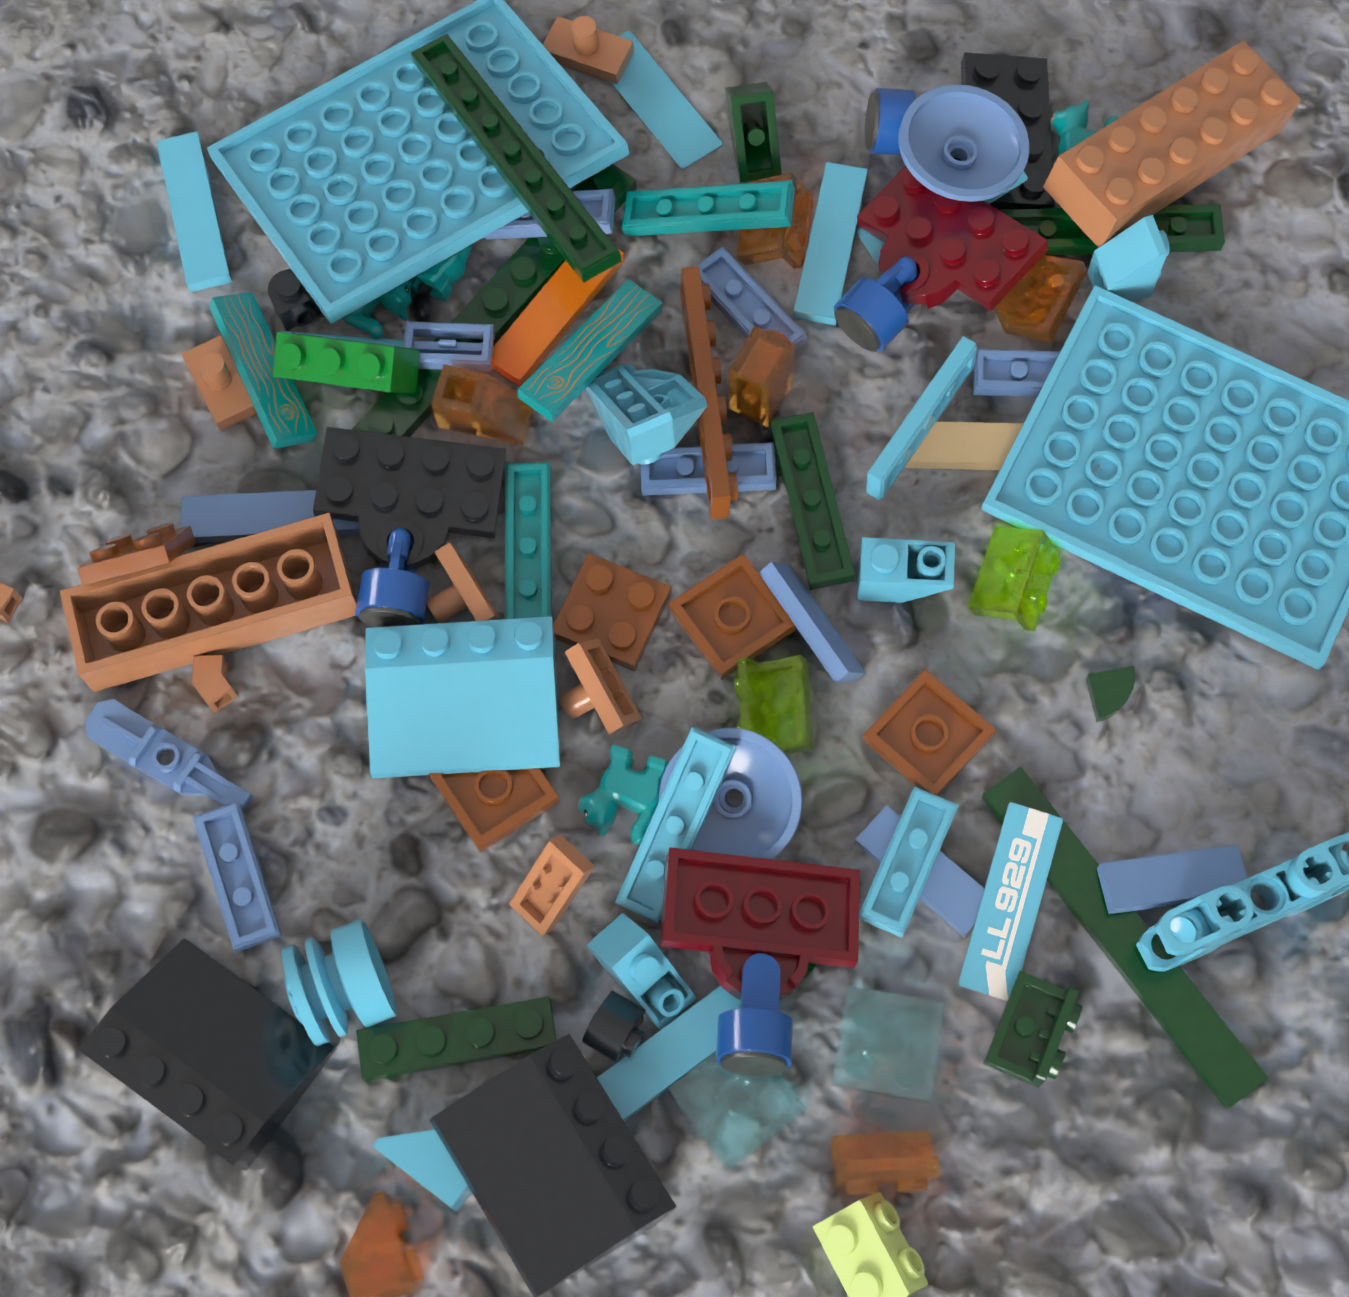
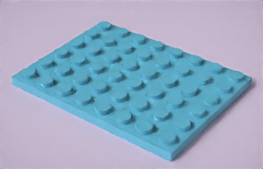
[207,0,629,324]
[981,285,1349,670]

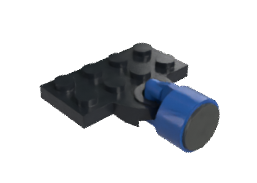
[865,52,1055,210]
[313,427,506,627]

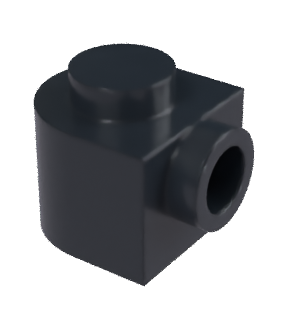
[268,269,322,331]
[582,990,646,1062]

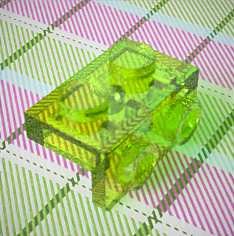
[968,527,1060,631]
[734,655,814,754]

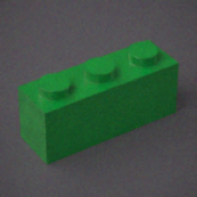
[273,332,421,394]

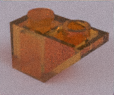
[431,364,534,446]
[340,1191,424,1297]

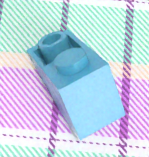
[1087,215,1170,302]
[857,537,955,603]
[586,913,697,1030]

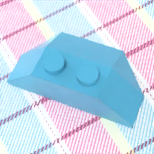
[585,364,708,465]

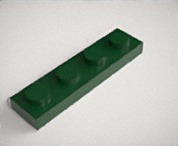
[770,412,855,590]
[356,996,557,1081]

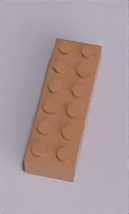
[1043,40,1302,248]
[60,513,357,692]

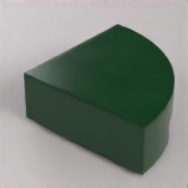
[1086,666,1135,722]

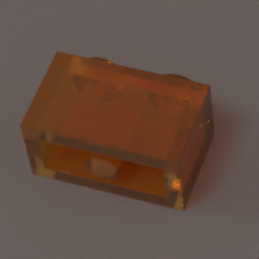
[729,326,795,427]

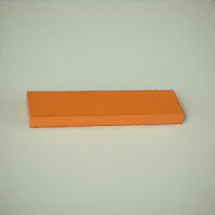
[491,249,625,386]

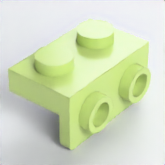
[812,1192,928,1297]

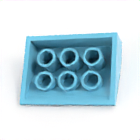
[365,616,560,779]

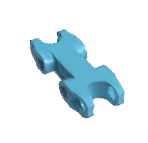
[1136,832,1349,971]

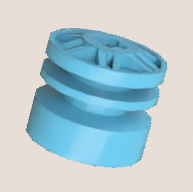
[281,919,397,1046]

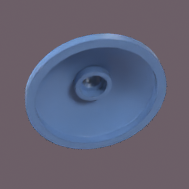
[898,85,1029,201]
[659,728,803,859]

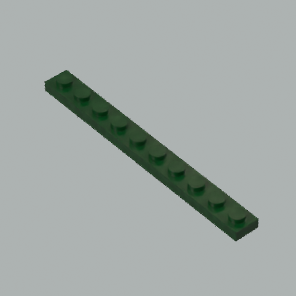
[352,164,637,437]

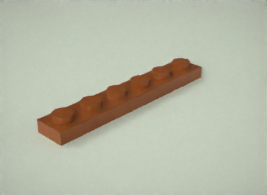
[680,266,738,519]

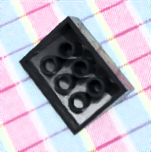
[78,938,337,1171]
[430,1034,677,1297]

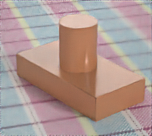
[543,16,634,84]
[181,335,257,431]
[427,542,501,623]
[560,638,642,734]
[509,834,595,936]

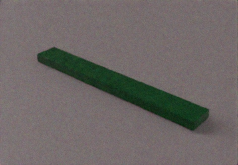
[411,34,622,283]
[982,767,1269,1110]

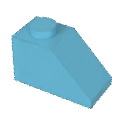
[372,1129,472,1212]

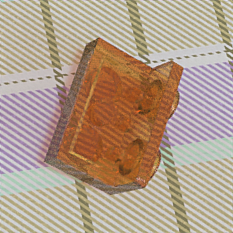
[737,173,813,269]
[994,255,1087,342]
[831,1131,940,1195]

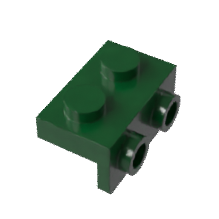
[983,971,1083,1088]

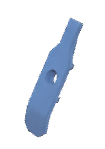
[84,699,252,809]

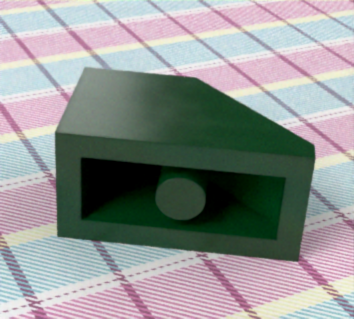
[725,82,782,183]

